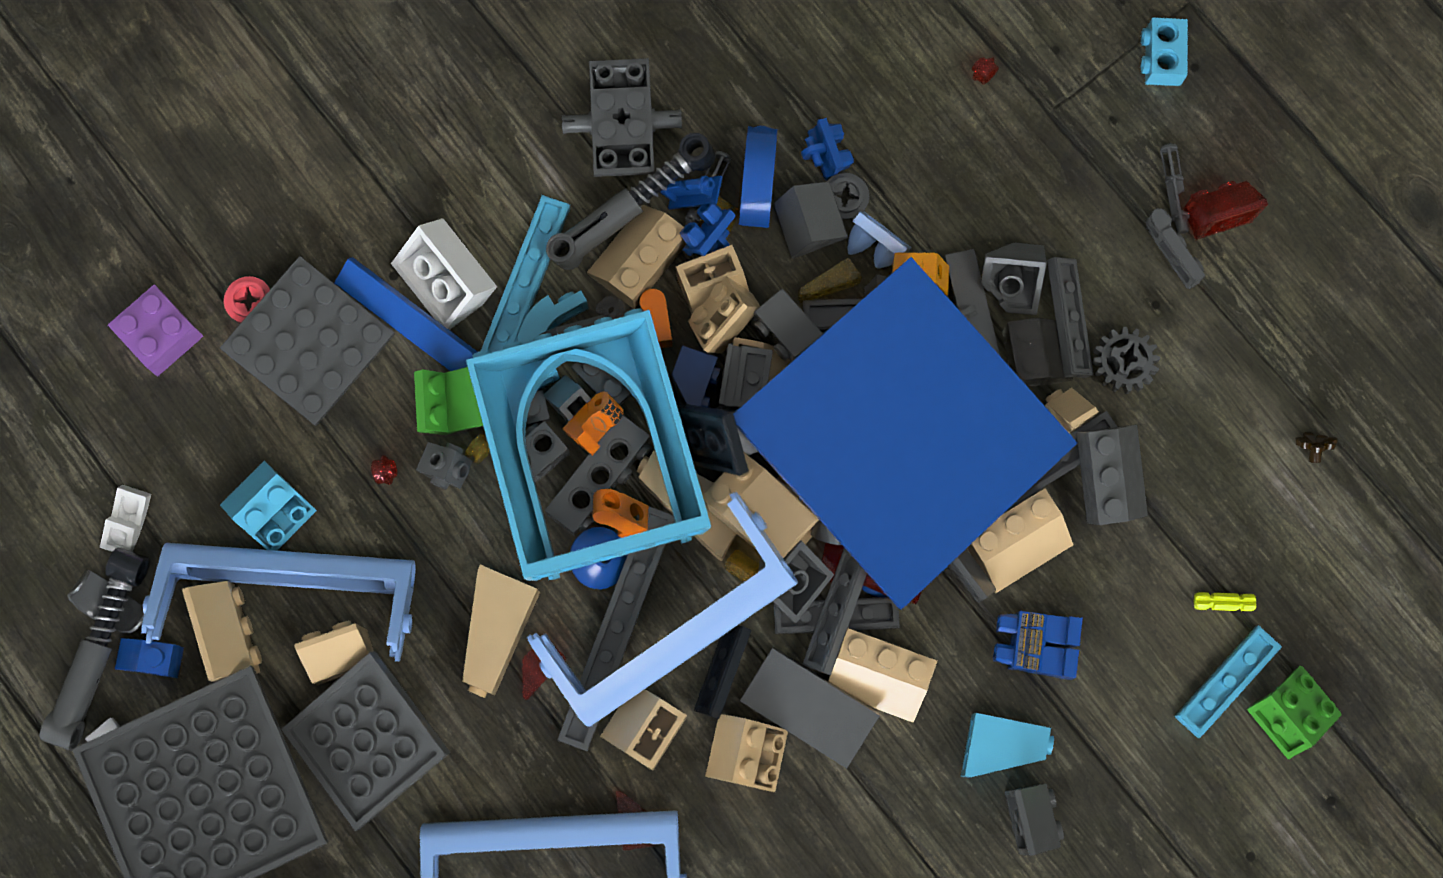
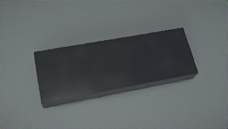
[694,625,751,719]

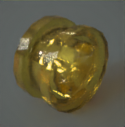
[465,433,490,464]

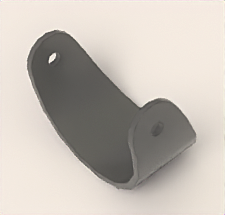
[67,569,144,633]

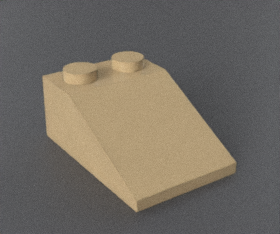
[703,453,819,558]

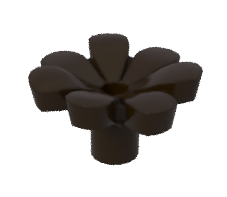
[1295,432,1338,463]

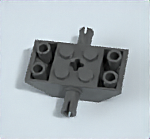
[562,58,682,177]

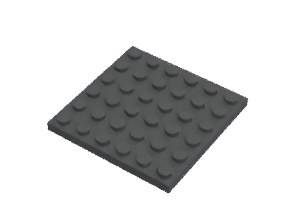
[72,666,329,878]

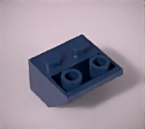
[672,346,721,408]

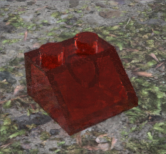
[1183,181,1268,240]

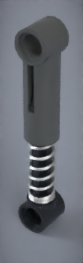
[546,132,715,270]
[40,547,150,751]

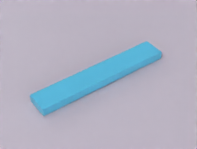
[481,195,571,353]

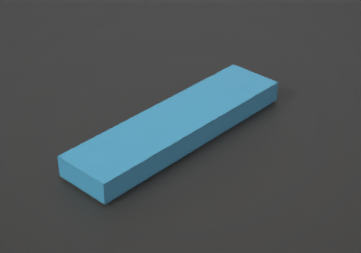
[1174,625,1282,738]

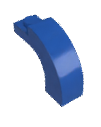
[739,126,778,228]

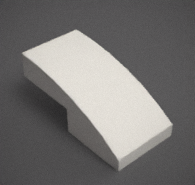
[100,485,151,552]

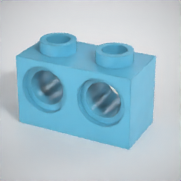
[1141,18,1188,86]

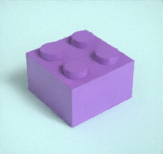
[108,284,203,377]

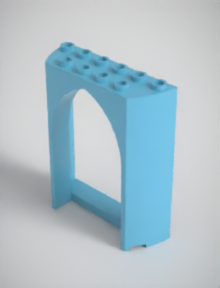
[466,309,711,581]

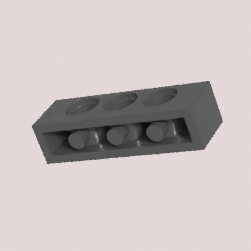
[545,416,652,537]

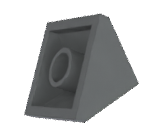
[774,182,848,259]

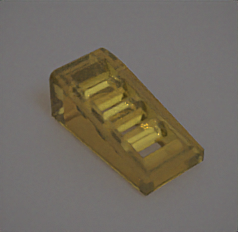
[798,258,862,303]

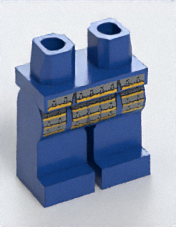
[993,611,1083,680]

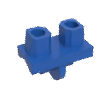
[801,118,854,180]
[680,202,736,256]

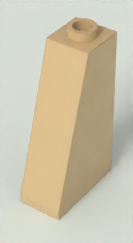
[637,451,737,561]
[463,565,540,698]

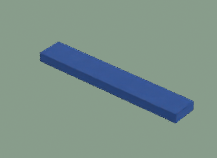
[334,257,478,371]

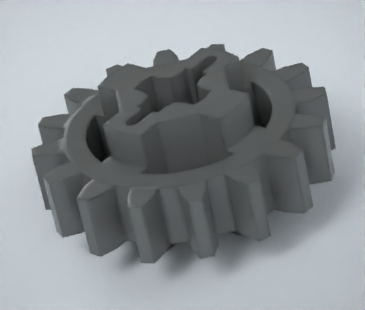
[1092,327,1160,394]

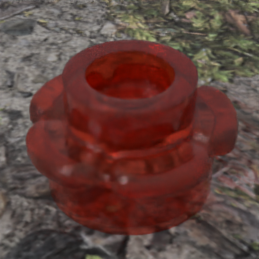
[972,57,999,85]
[371,455,398,485]

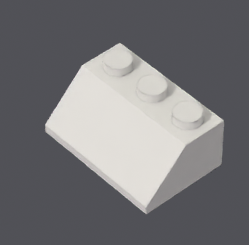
[391,218,497,330]

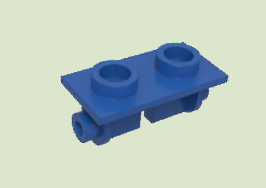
[660,176,722,209]

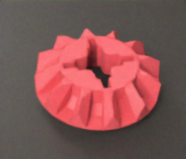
[224,276,270,323]

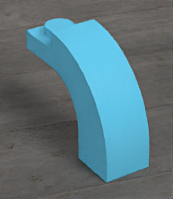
[517,290,589,391]

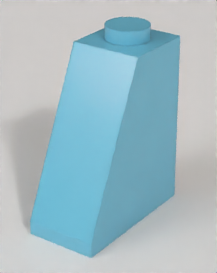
[961,713,1054,778]

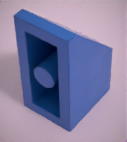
[115,638,184,678]

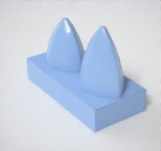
[848,211,912,268]

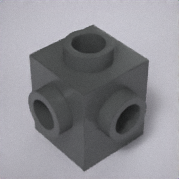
[416,442,473,490]

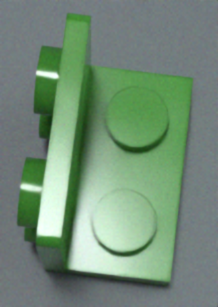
[414,367,483,435]
[1247,666,1341,759]

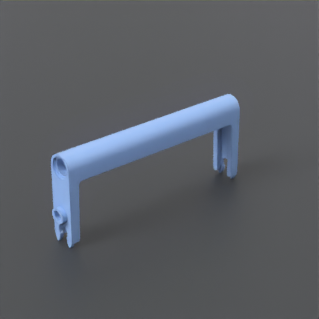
[527,492,798,727]
[141,543,416,662]
[420,810,687,878]

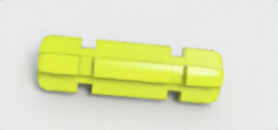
[1194,592,1257,611]

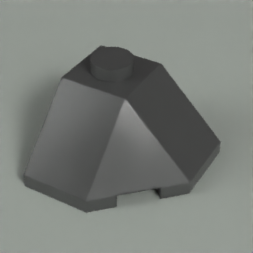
[981,243,1047,315]

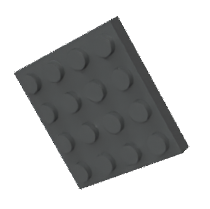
[220,256,395,426]
[281,651,451,831]

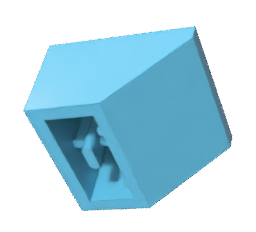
[220,461,317,550]

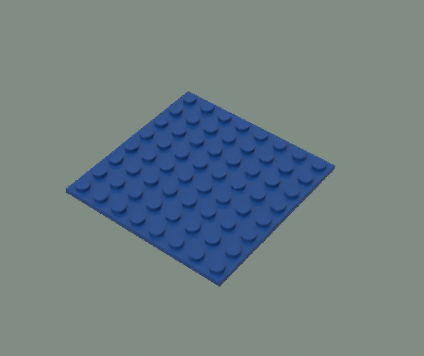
[734,257,1077,610]

